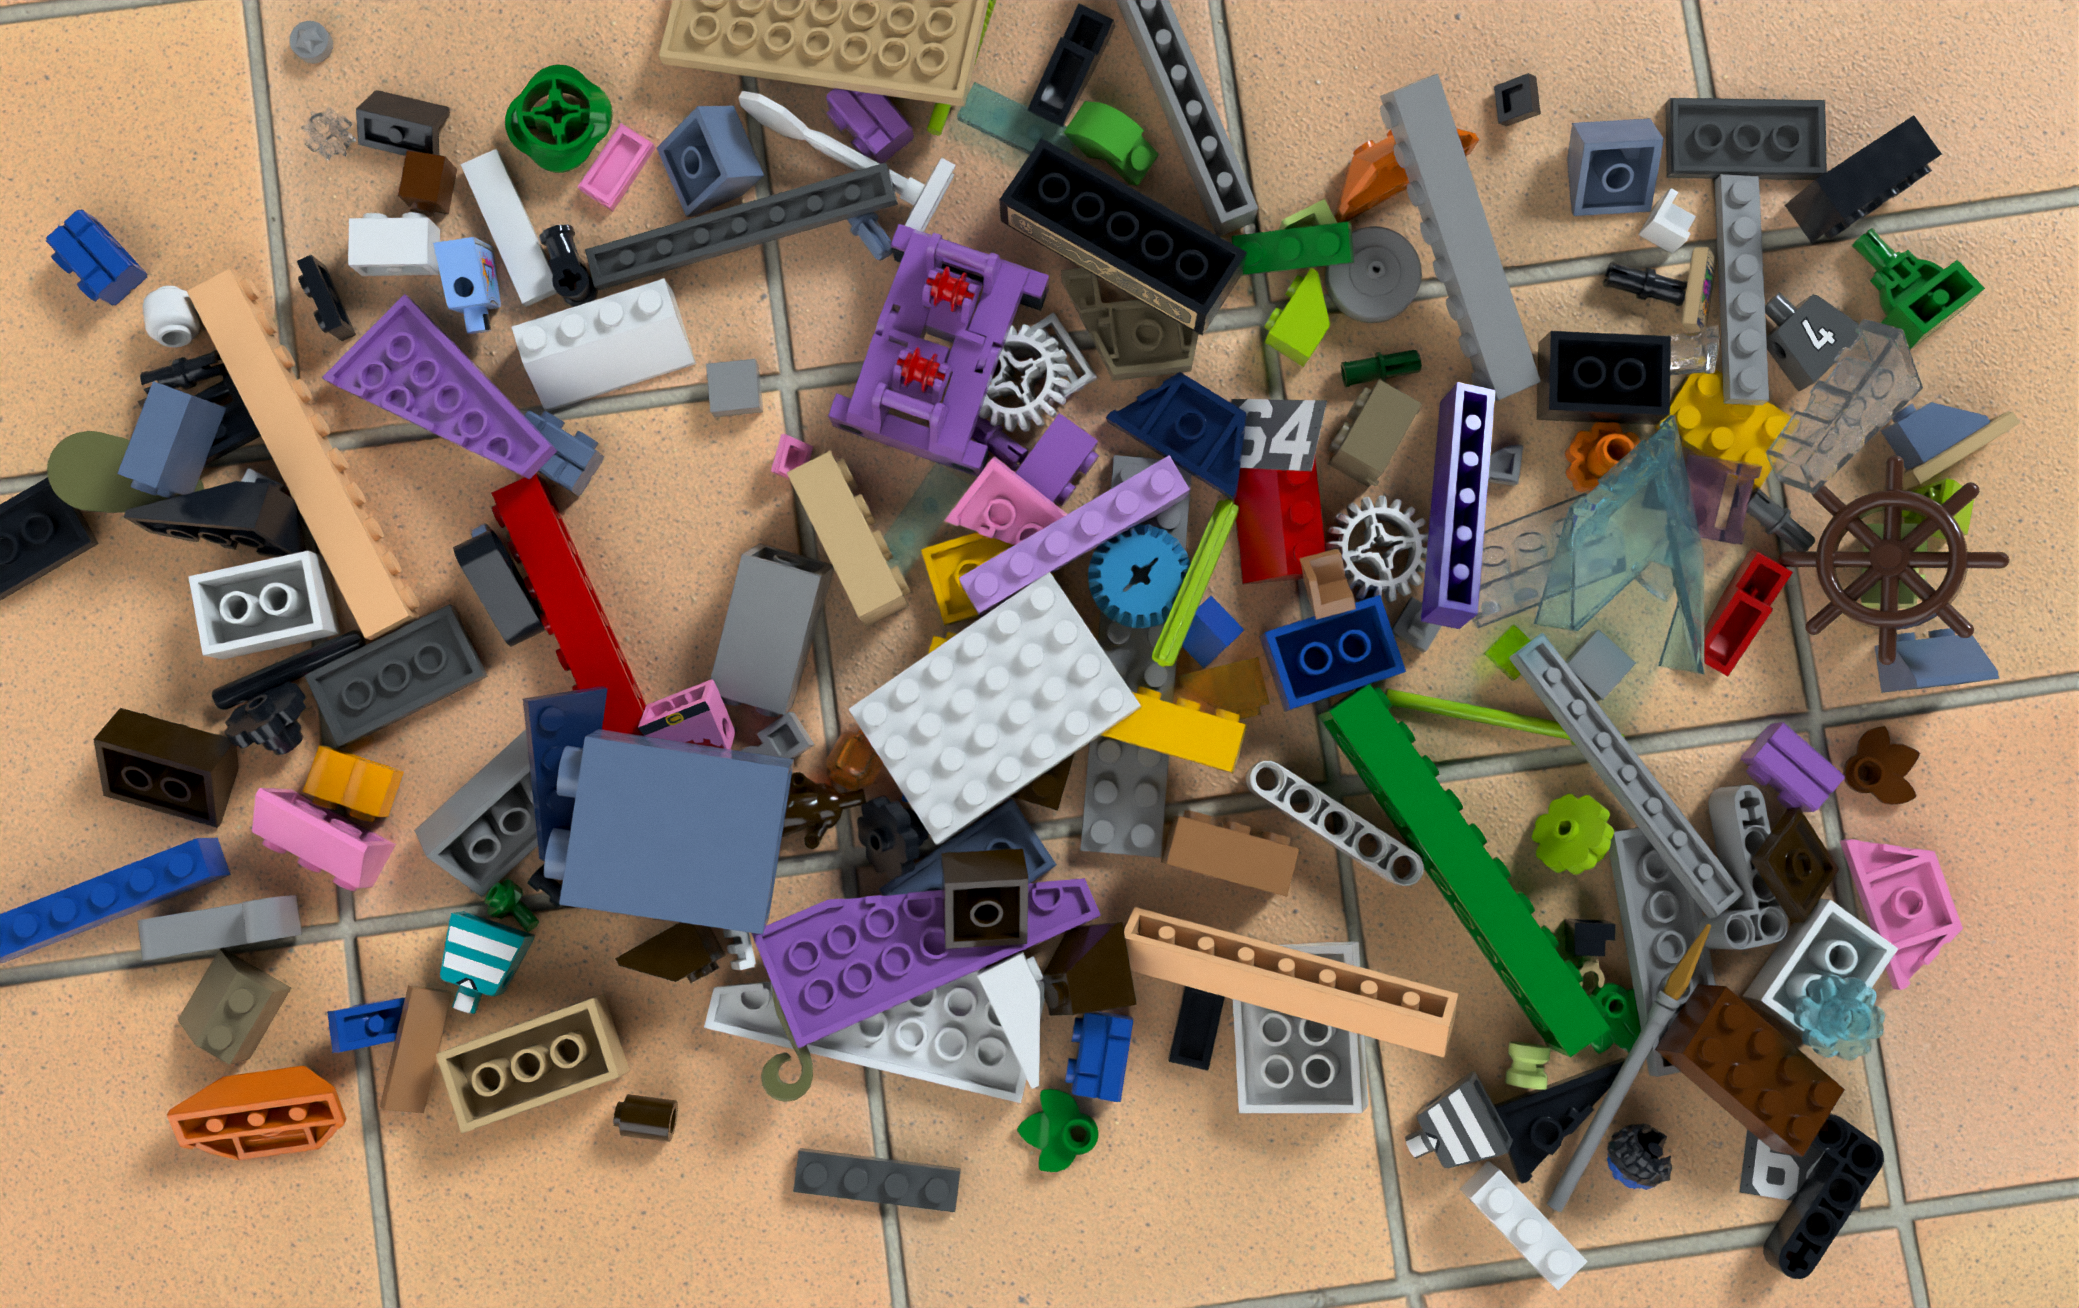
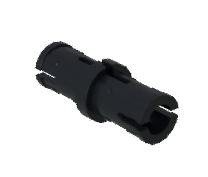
[1603,262,1688,306]
[140,350,228,394]

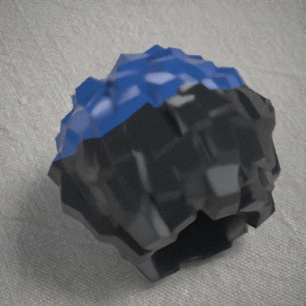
[1607,1123,1672,1190]

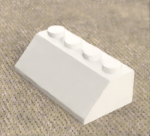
[512,279,696,412]

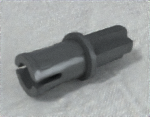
[1740,488,1815,551]

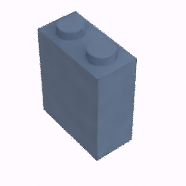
[117,381,226,498]

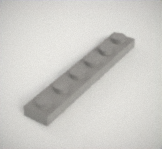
[1714,174,1769,405]

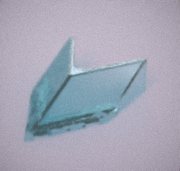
[1534,415,1704,674]

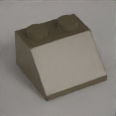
[178,948,291,1065]

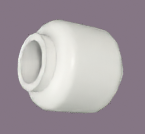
[142,286,201,347]

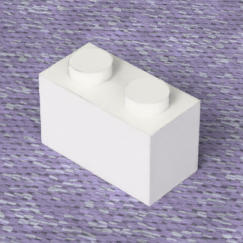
[348,212,440,276]

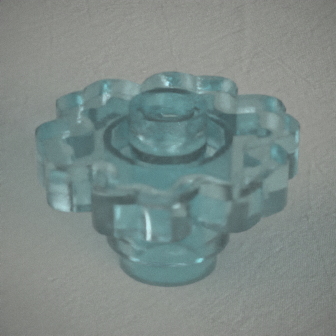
[1794,974,1885,1061]

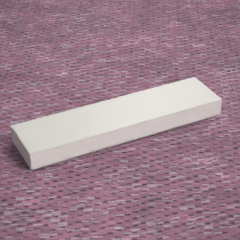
[460,149,557,307]

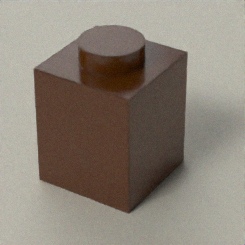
[398,150,457,217]

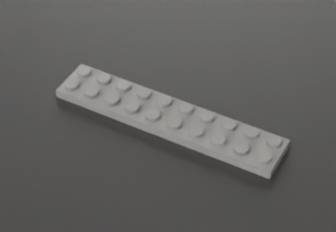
[1080,455,1192,858]

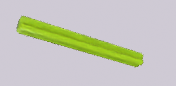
[1152,499,1239,667]

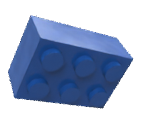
[1259,595,1406,712]

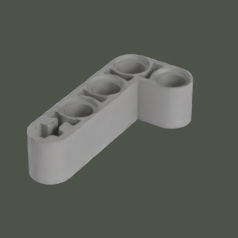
[1698,785,1788,950]
[137,895,302,961]

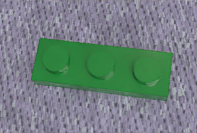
[1232,222,1354,276]

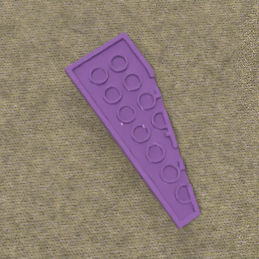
[752,878,1101,1049]

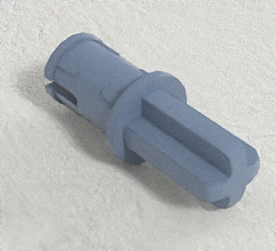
[847,212,892,261]

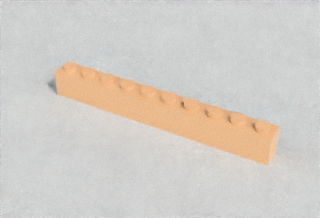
[186,269,420,641]

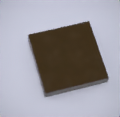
[1751,807,1839,923]

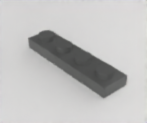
[793,1148,961,1212]

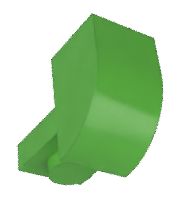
[1063,101,1159,186]

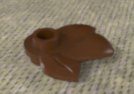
[1843,726,1920,805]

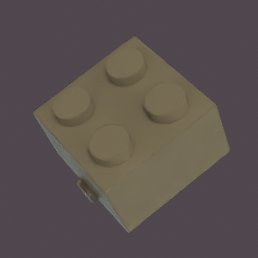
[1328,380,1422,487]

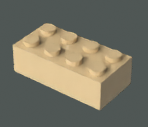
[786,451,911,627]
[436,994,630,1134]

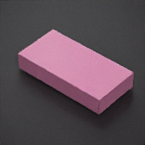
[578,123,656,212]

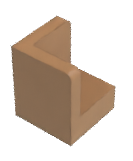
[1300,549,1356,620]

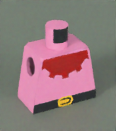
[638,679,735,750]

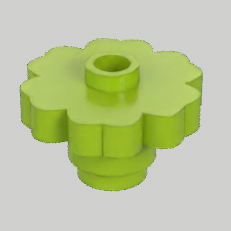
[1532,793,1614,875]

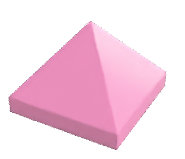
[771,434,813,480]

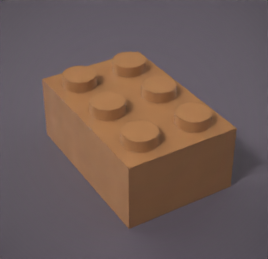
[1161,810,1300,897]

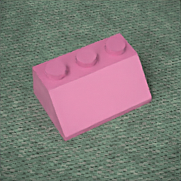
[252,788,396,891]

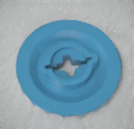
[1088,524,1191,628]

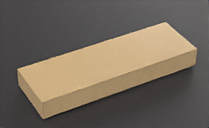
[1903,411,2020,490]

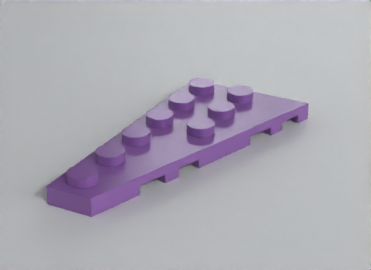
[322,294,558,479]

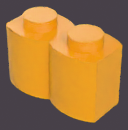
[302,746,404,822]

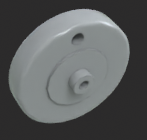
[1325,226,1422,323]

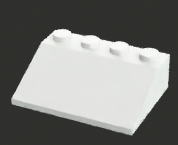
[1233,941,1368,1113]

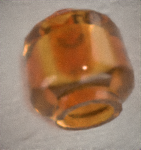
[826,728,884,791]

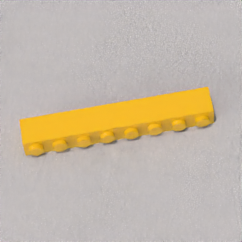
[928,632,1247,774]

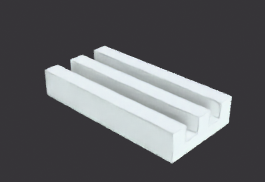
[1030,312,1097,399]
[723,929,756,970]

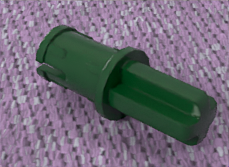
[1341,350,1422,387]

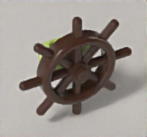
[1779,455,2010,665]

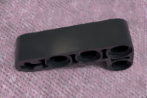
[1763,1113,1884,1279]

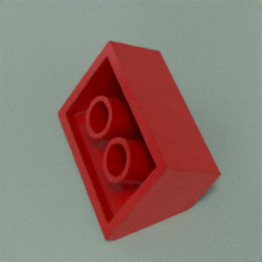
[1234,457,1326,585]

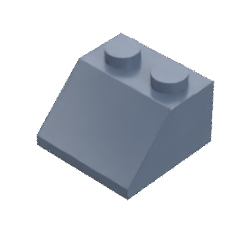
[657,106,764,217]
[1567,118,1664,216]
[1874,628,1999,693]

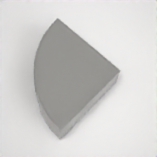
[1488,445,1523,486]

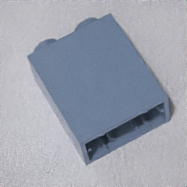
[544,729,794,934]

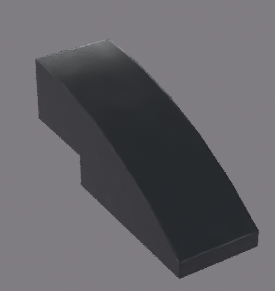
[1027,3,1115,128]

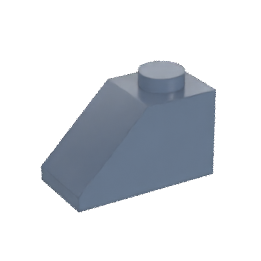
[1880,402,1990,470]

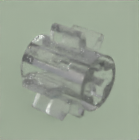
[301,107,356,160]

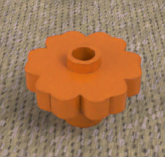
[1565,422,1648,503]

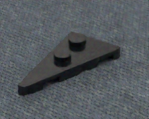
[1494,1058,1626,1184]

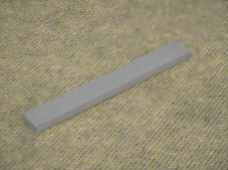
[1509,633,1744,919]

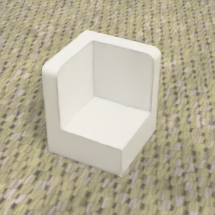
[1638,188,1696,254]

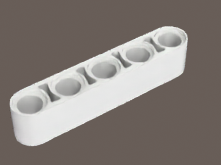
[1246,761,1424,886]

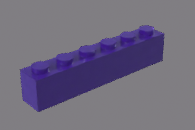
[1421,382,1495,629]

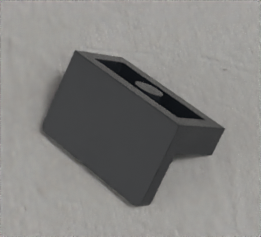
[356,90,450,156]

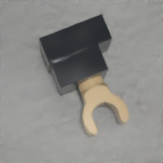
[1564,919,1616,988]

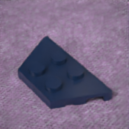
[1106,372,1247,501]

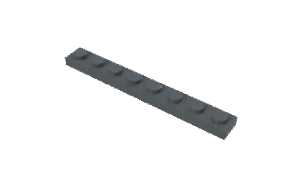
[585,162,898,290]

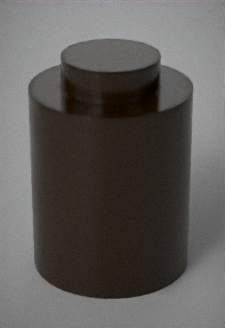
[613,1094,678,1142]

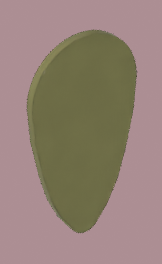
[47,431,204,513]

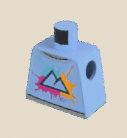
[433,237,501,334]

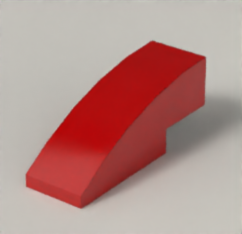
[1692,548,1793,677]

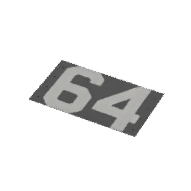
[1231,399,1327,471]
[1739,1129,1862,1212]

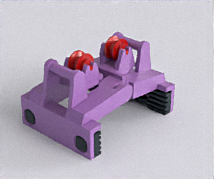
[828,224,1049,477]

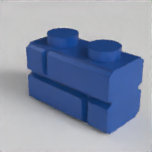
[46,209,148,306]
[1065,1011,1133,1102]

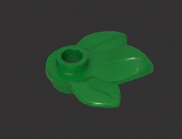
[1590,983,1641,1054]
[1017,1089,1099,1172]

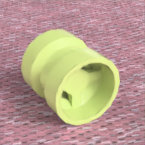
[1505,1041,1551,1090]

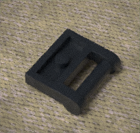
[194,373,261,466]

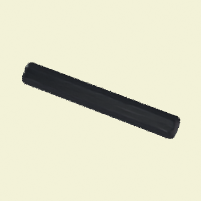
[212,630,367,710]

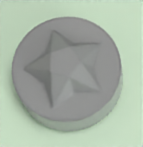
[290,21,333,64]

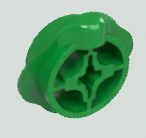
[505,64,613,173]

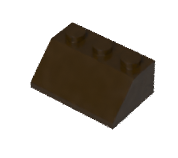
[93,708,239,828]

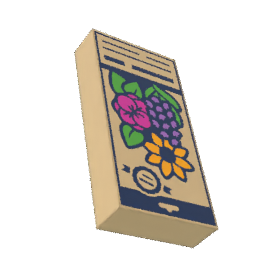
[1681,247,1717,336]

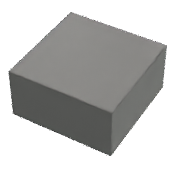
[706,359,763,417]
[1565,629,1636,701]

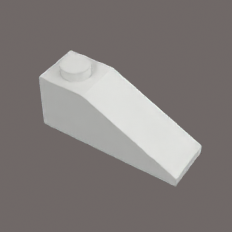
[977,951,1044,1089]

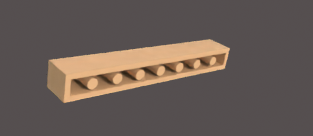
[1124,907,1458,1058]

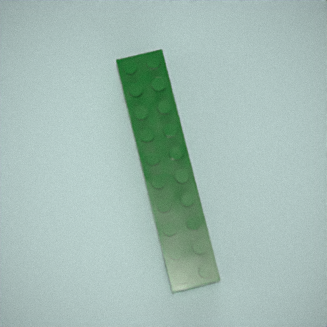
[1318,684,1611,1057]

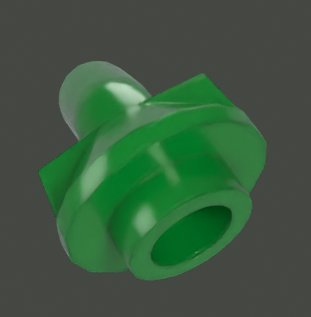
[485,879,539,932]

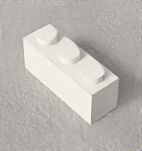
[1460,1161,1588,1291]

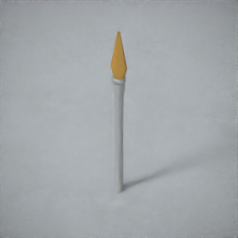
[1547,924,1711,1212]

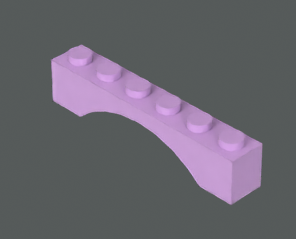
[959,455,1190,618]

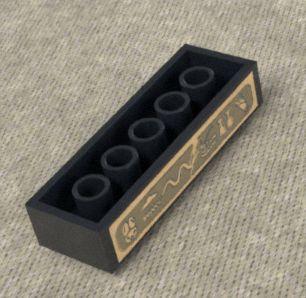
[999,138,1247,336]

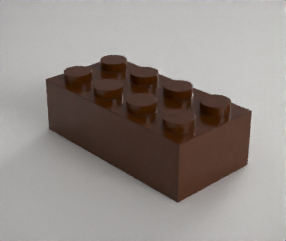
[1655,984,1845,1157]

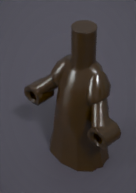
[782,772,867,849]

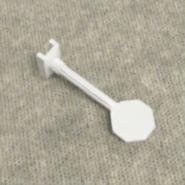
[739,91,956,232]

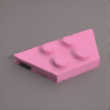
[1840,839,1963,990]

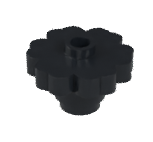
[224,681,306,755]
[857,795,930,879]

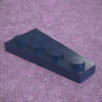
[523,686,608,862]

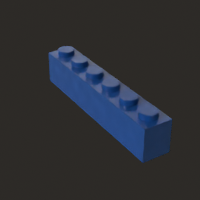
[0,838,231,963]

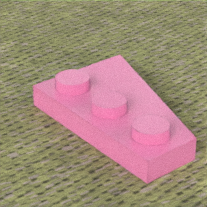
[944,457,1067,545]

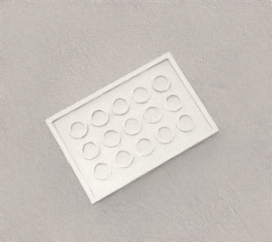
[849,572,1142,845]

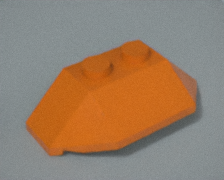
[1334,128,1479,223]
[167,1065,347,1160]

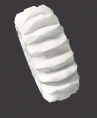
[977,324,1071,432]
[1325,496,1428,602]

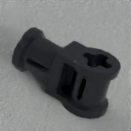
[539,224,598,307]

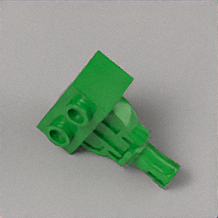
[1852,228,1985,353]

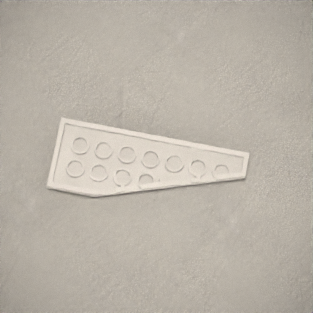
[704,967,1045,1103]

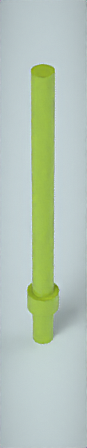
[1385,688,1624,745]

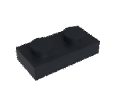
[297,255,356,341]

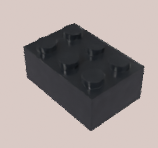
[1785,115,1942,243]
[1537,331,1671,425]

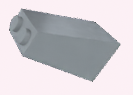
[710,543,834,717]

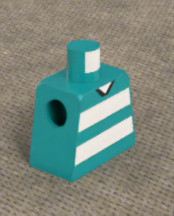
[440,911,535,1014]

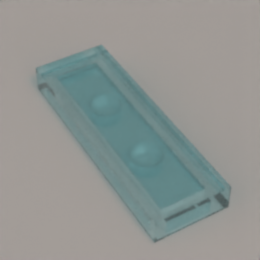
[957,82,1075,155]
[884,462,969,578]

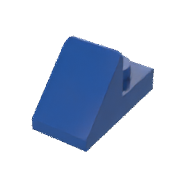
[327,997,405,1053]

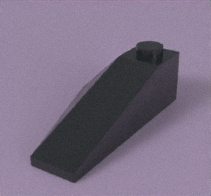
[124,478,306,558]

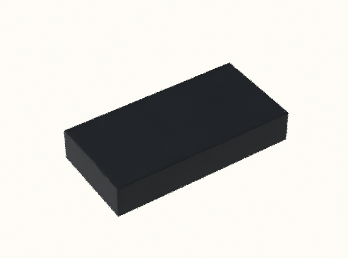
[1168,986,1225,1071]

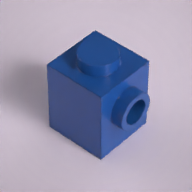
[1182,596,1244,669]

